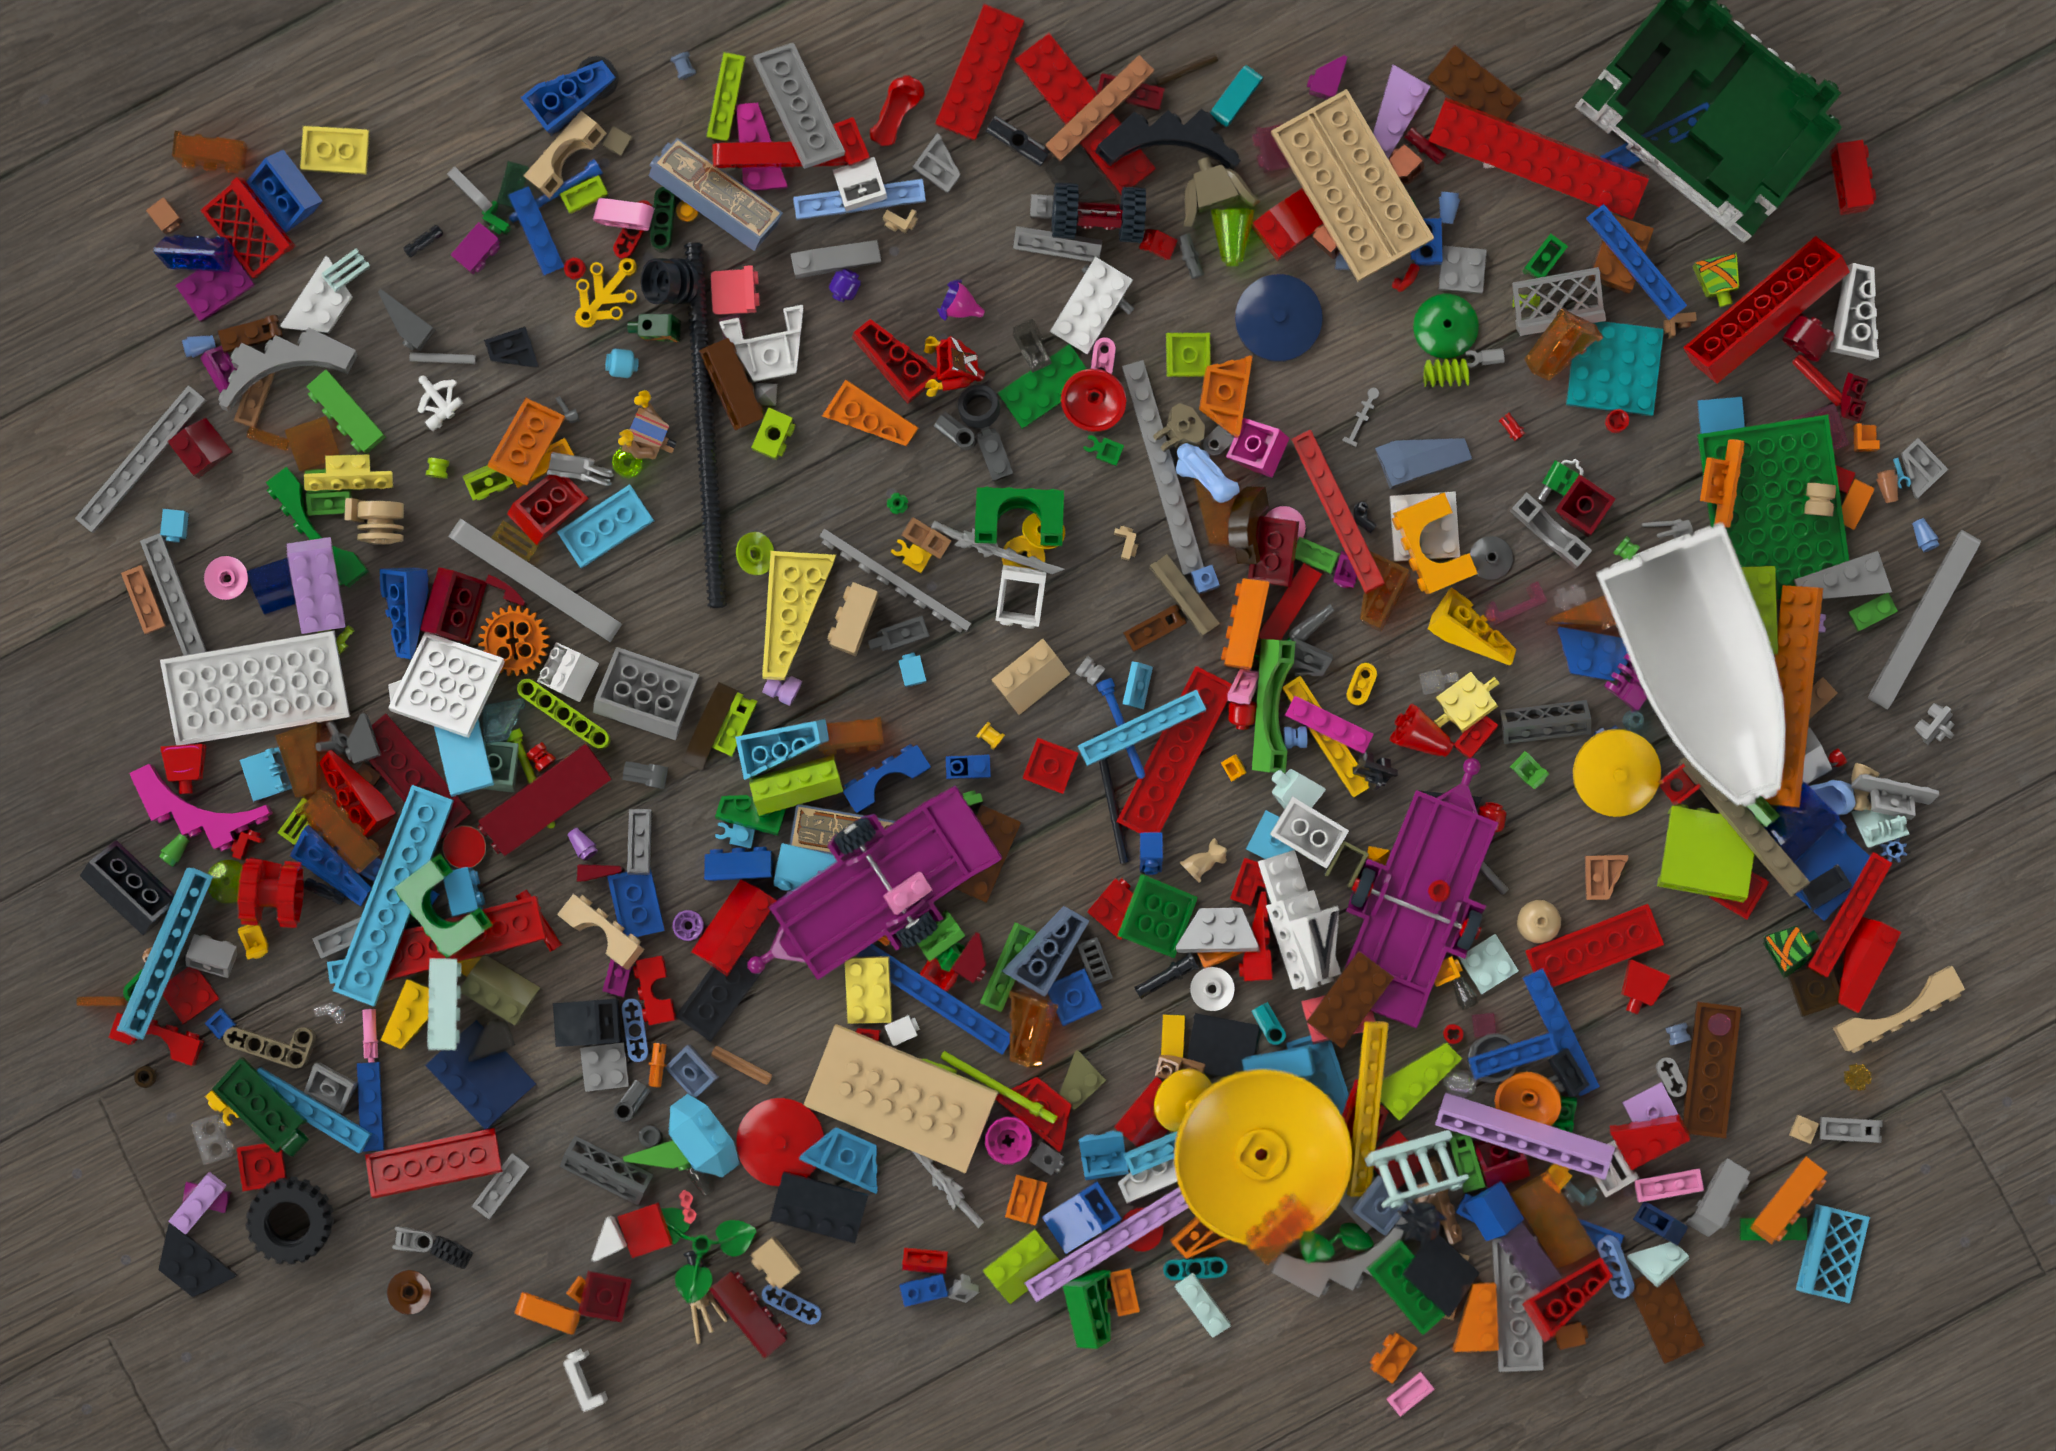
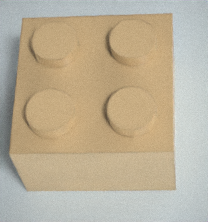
[751,1236,802,1289]

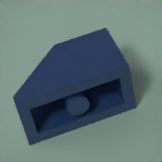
[1633,1201,1688,1246]

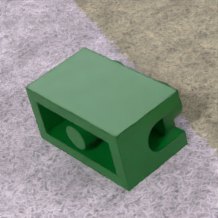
[1522,233,1568,278]

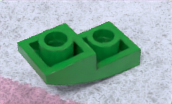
[1551,1096,1577,1133]

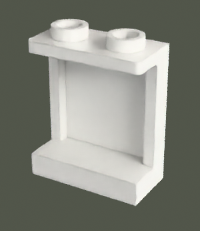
[563,1349,608,1412]

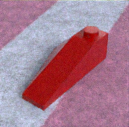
[319,750,396,844]
[1239,892,1272,981]
[1838,917,1901,1013]

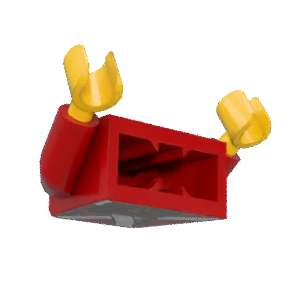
[924,336,985,397]

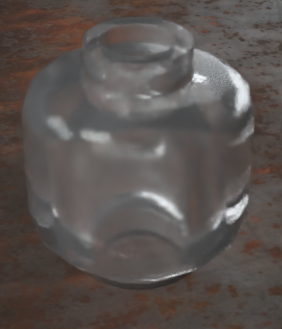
[1443,1068,1477,1099]

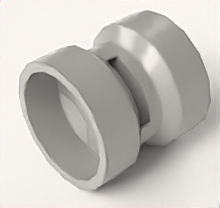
[1075,656,1105,686]

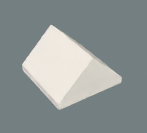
[591,1216,627,1261]

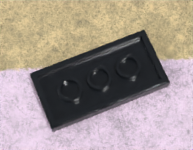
[676,956,763,1042]

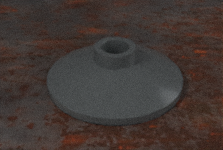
[1470,536,1513,580]

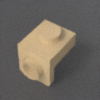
[883,209,918,233]
[1114,526,1138,561]

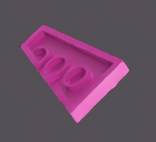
[736,103,788,191]

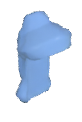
[1176,443,1240,503]
[1779,780,1856,815]

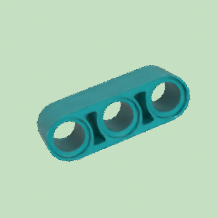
[1210,65,1263,128]
[1163,1256,1227,1280]

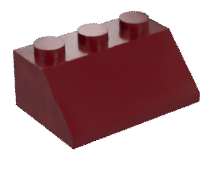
[420,567,487,644]

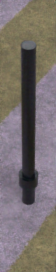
[1093,733,1129,864]

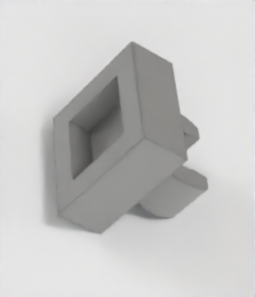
[1030,194,1053,219]
[947,1274,979,1303]

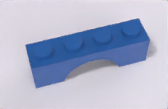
[843,744,931,814]

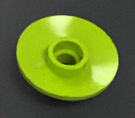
[736,532,774,575]

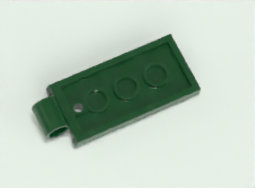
[212,1057,309,1157]

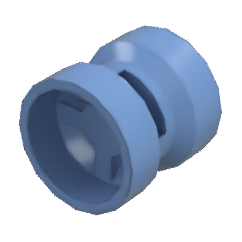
[1284,726,1307,749]

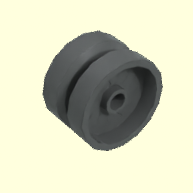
[1467,1033,1518,1084]

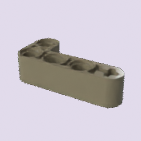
[223,1027,316,1068]

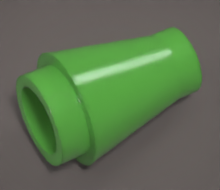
[159,833,190,867]

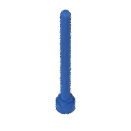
[509,159,603,222]
[1096,678,1145,779]

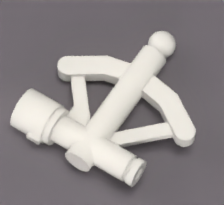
[418,376,464,432]

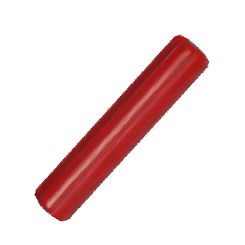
[1792,354,1842,406]

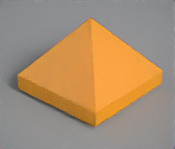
[1221,754,1246,782]
[1366,846,1390,865]

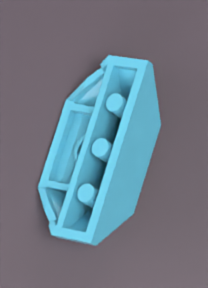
[669,1094,740,1177]

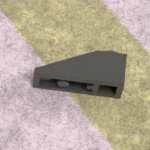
[378,289,436,351]

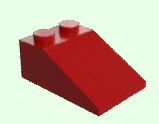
[1251,188,1324,261]
[507,474,588,545]

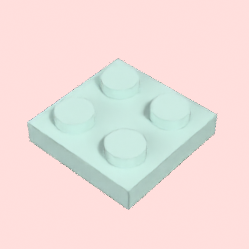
[1458,934,1518,994]

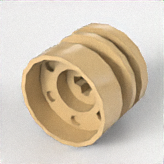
[357,501,404,545]

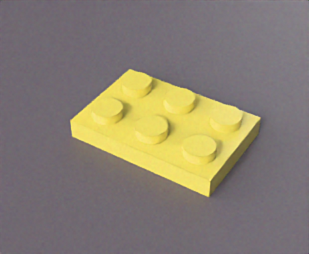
[300,126,370,174]
[845,956,892,1024]

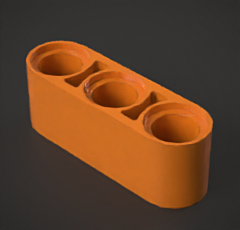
[514,1292,581,1335]

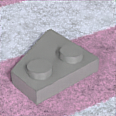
[913,133,961,193]
[1901,438,1948,499]

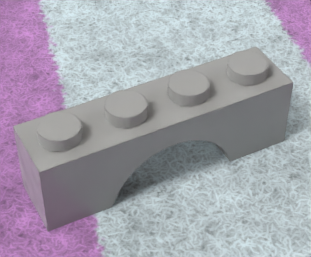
[1510,492,1592,569]

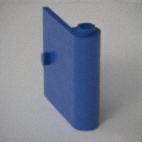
[1791,818,1870,921]

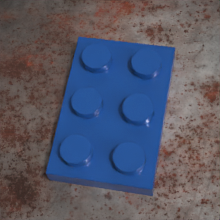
[607,867,665,937]

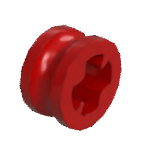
[1443,1024,1464,1044]

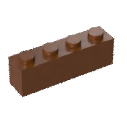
[699,337,764,431]

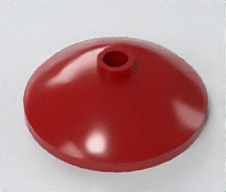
[1061,369,1126,431]

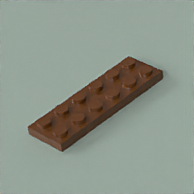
[1682,1002,1741,1139]

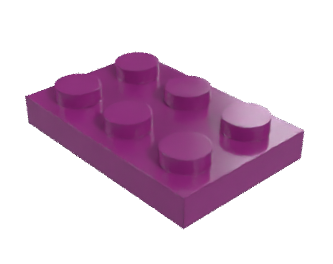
[175,249,255,322]

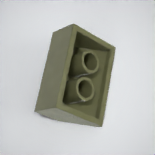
[461,955,540,1026]

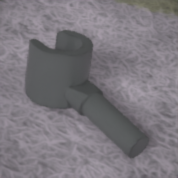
[556,396,580,424]

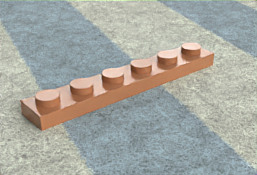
[1045,55,1154,162]

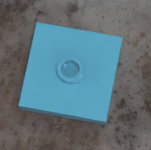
[1246,810,1294,859]

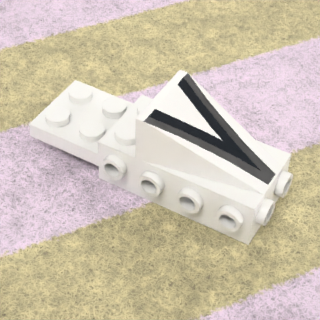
[1258,850,1341,990]

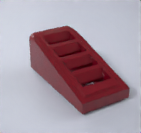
[577,864,623,882]

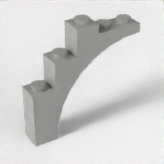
[218,327,358,413]
[1271,1217,1408,1298]

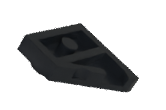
[484,327,539,368]

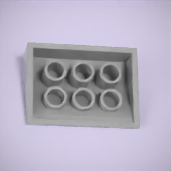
[593,647,699,740]

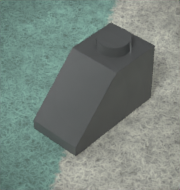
[345,713,382,764]

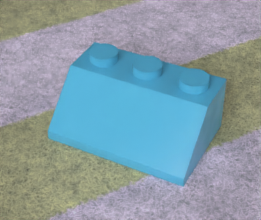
[774,843,837,891]

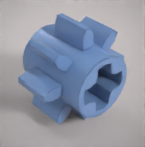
[1879,838,1907,863]

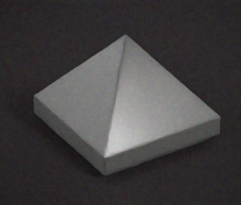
[755,383,777,406]

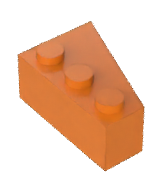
[1452,1282,1499,1352]

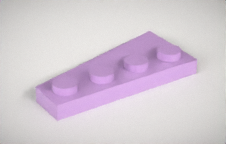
[1373,65,1431,159]

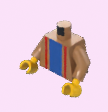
[618,390,677,459]

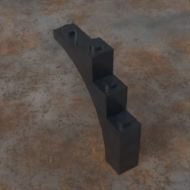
[1095,109,1241,170]

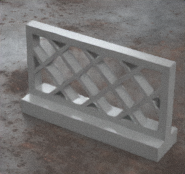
[1512,267,1606,336]

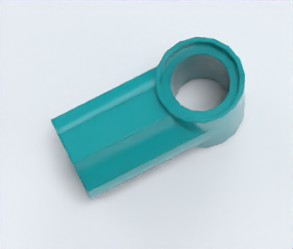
[1251,1002,1286,1045]

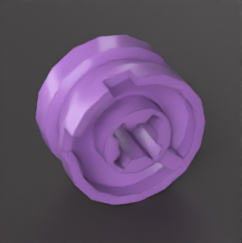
[673,910,704,941]

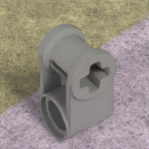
[392,1226,436,1252]

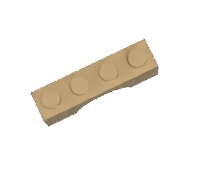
[524,111,607,199]
[557,894,645,970]

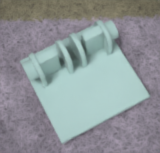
[1851,808,1909,848]

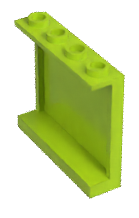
[1657,804,1754,902]

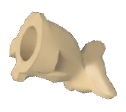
[1851,763,1880,811]
[1180,838,1227,882]

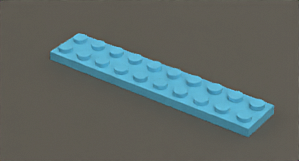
[333,785,454,1006]

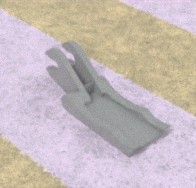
[547,452,614,486]

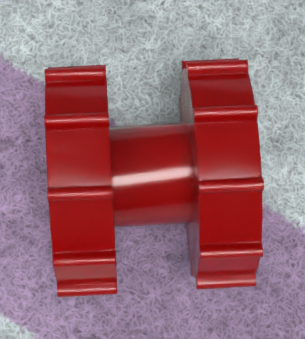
[238,859,304,928]

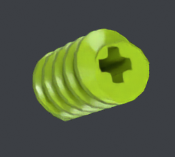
[1423,359,1469,387]

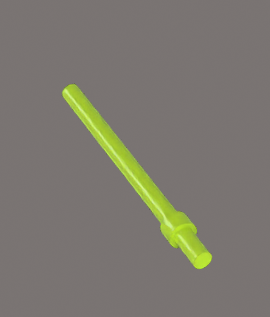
[940,1051,1058,1124]

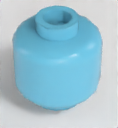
[605,349,638,378]

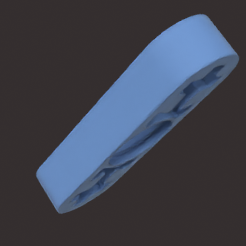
[622,999,649,1062]
[1597,1235,1634,1298]
[762,1284,821,1324]

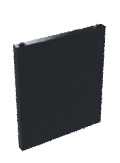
[1187,1013,1260,1077]
[1402,1234,1480,1317]

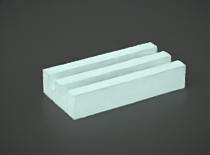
[321,249,370,292]

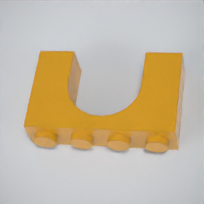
[1392,492,1478,594]

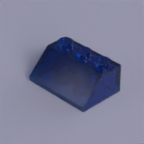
[153,234,234,272]
[247,557,296,615]
[1761,781,1840,863]

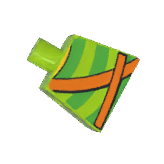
[1693,253,1739,307]

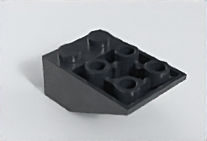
[553,998,622,1047]

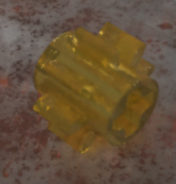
[1844,1064,1871,1091]

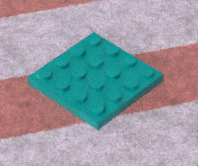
[1566,321,1664,416]

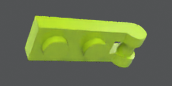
[712,692,758,757]

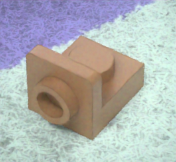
[1664,312,1697,338]

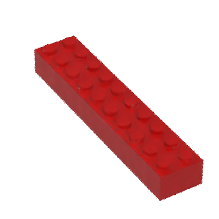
[1429,97,1649,220]

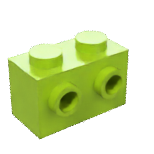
[462,465,513,500]

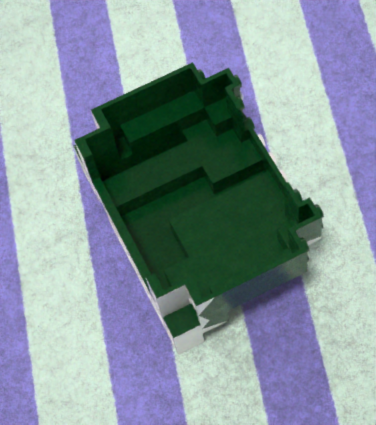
[1575,0,1842,243]

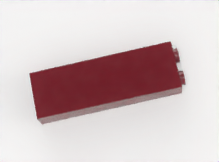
[478,743,612,856]

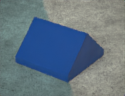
[1464,1181,1524,1241]

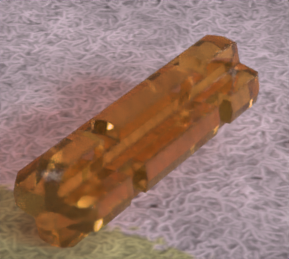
[247,427,290,450]

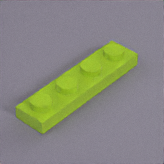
[707,52,745,142]

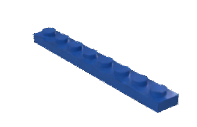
[857,944,1014,1055]

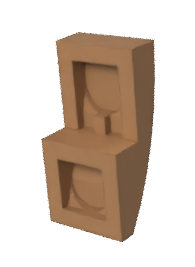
[901,517,951,559]

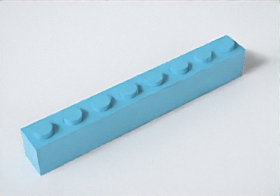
[117,868,213,1039]

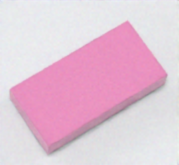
[1386,1371,1435,1417]

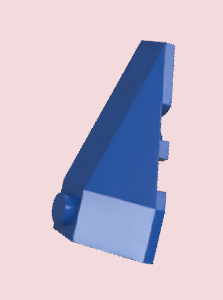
[521,61,616,136]

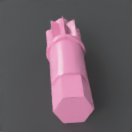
[362,1009,378,1063]

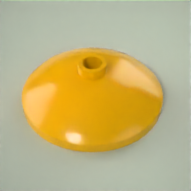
[1154,1069,1212,1132]

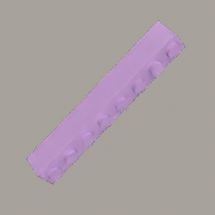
[1435,1093,1615,1179]

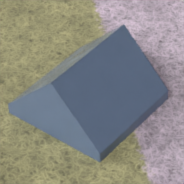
[665,1044,719,1098]

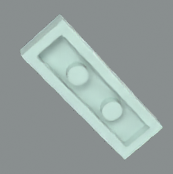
[1175,1273,1231,1338]

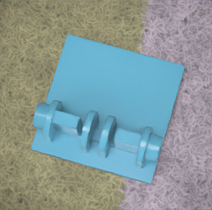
[240,746,295,802]

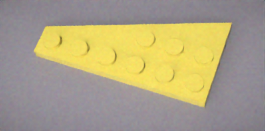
[762,551,836,680]

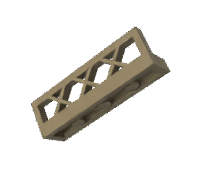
[1149,554,1220,637]

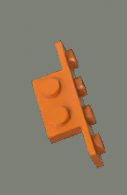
[1700,439,1744,528]

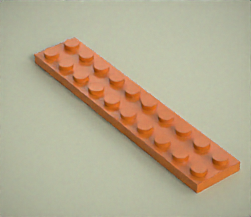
[1761,585,1823,807]

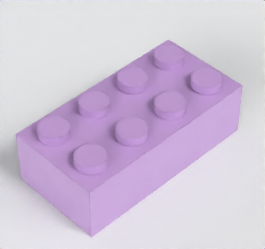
[287,537,345,634]

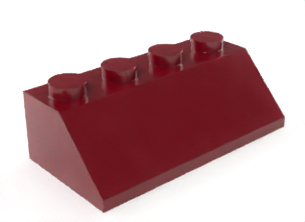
[709,1270,788,1359]

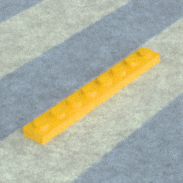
[1347,1022,1388,1197]

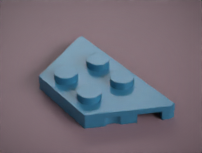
[799,1127,878,1194]

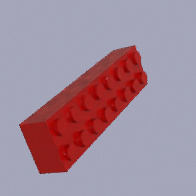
[1683,236,1850,384]

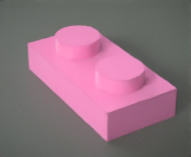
[1228,669,1259,704]
[883,871,932,915]

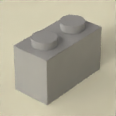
[185,934,237,978]

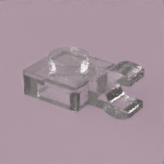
[1419,669,1459,696]

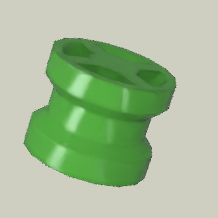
[1613,536,1640,561]

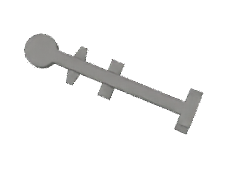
[1342,388,1379,447]

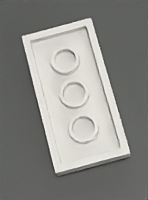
[1050,257,1133,354]

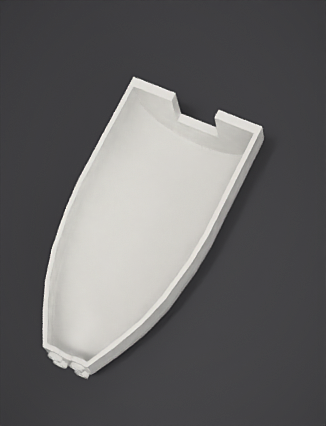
[1597,523,1785,807]

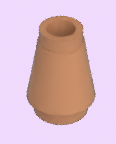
[1876,469,1898,503]

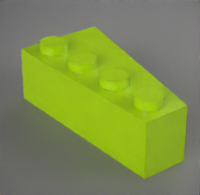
[1380,1043,1462,1121]

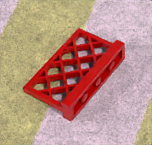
[200,177,296,279]

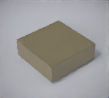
[602,126,632,157]

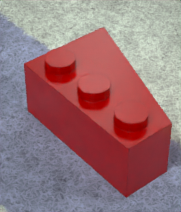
[1610,1115,1690,1170]

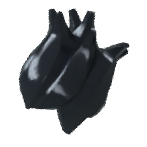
[1394,1201,1447,1248]

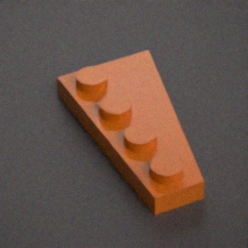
[822,380,919,446]

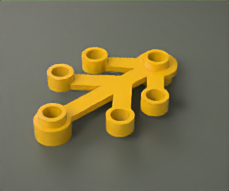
[575,258,637,328]

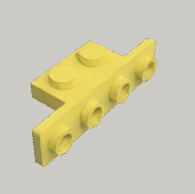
[304,454,393,491]

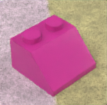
[1226,418,1290,477]

